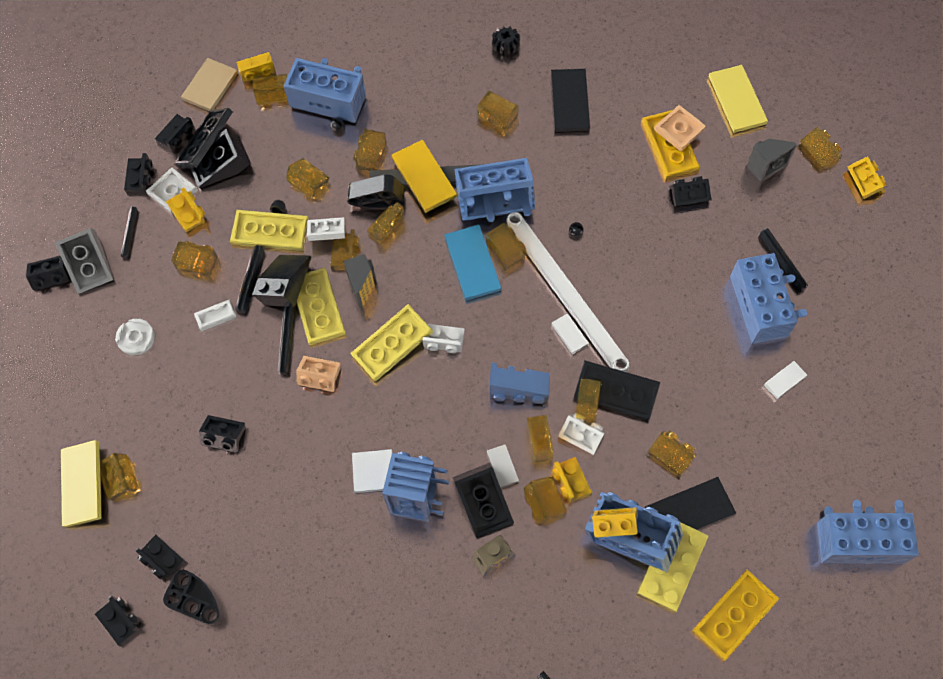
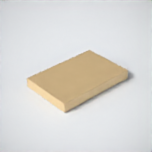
[181,58,238,111]

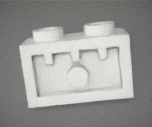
[307,217,346,241]
[423,324,465,353]
[558,413,606,455]

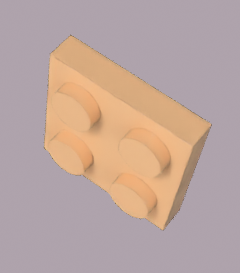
[654,105,706,151]

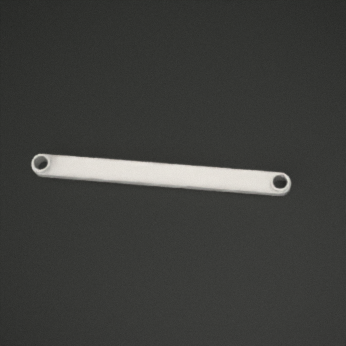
[507,212,630,372]

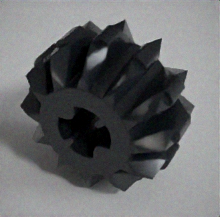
[492,25,520,56]

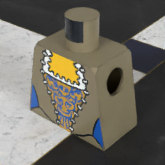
[472,535,516,577]

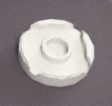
[115,319,155,356]

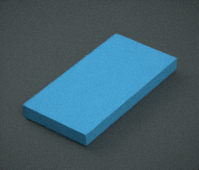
[444,225,501,301]

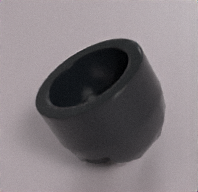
[330,117,345,133]
[270,200,286,214]
[569,222,584,238]

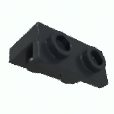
[155,114,194,152]
[124,153,153,193]
[669,176,712,207]
[26,256,69,291]
[199,415,246,453]
[135,534,186,580]
[95,595,141,647]

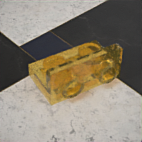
[253,73,288,104]
[286,158,329,198]
[367,202,404,242]
[330,229,359,270]
[576,379,602,421]
[648,430,697,475]
[100,453,139,500]
[524,476,567,525]

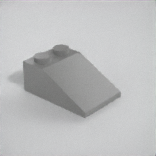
[55,228,114,294]

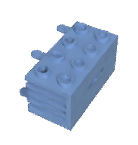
[284,58,366,123]
[454,158,535,222]
[730,253,807,344]
[382,452,449,522]
[585,492,683,573]
[817,500,919,564]

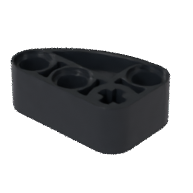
[347,174,405,209]
[163,570,224,627]

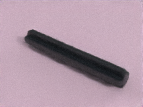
[759,228,808,291]
[235,245,264,314]
[278,306,295,375]

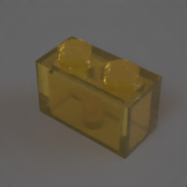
[477,90,519,131]
[353,129,387,171]
[486,223,526,270]
[171,241,218,276]
[526,415,554,463]

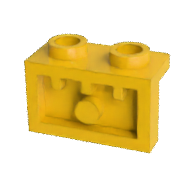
[236,52,276,82]
[847,156,887,199]
[166,187,205,233]
[552,457,592,504]
[592,507,638,537]

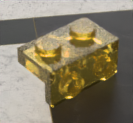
[800,127,842,169]

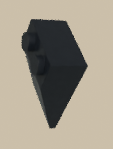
[191,129,251,188]
[252,255,312,307]
[452,462,514,538]

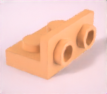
[296,356,341,392]

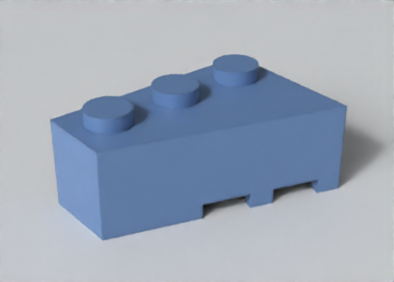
[490,363,550,404]

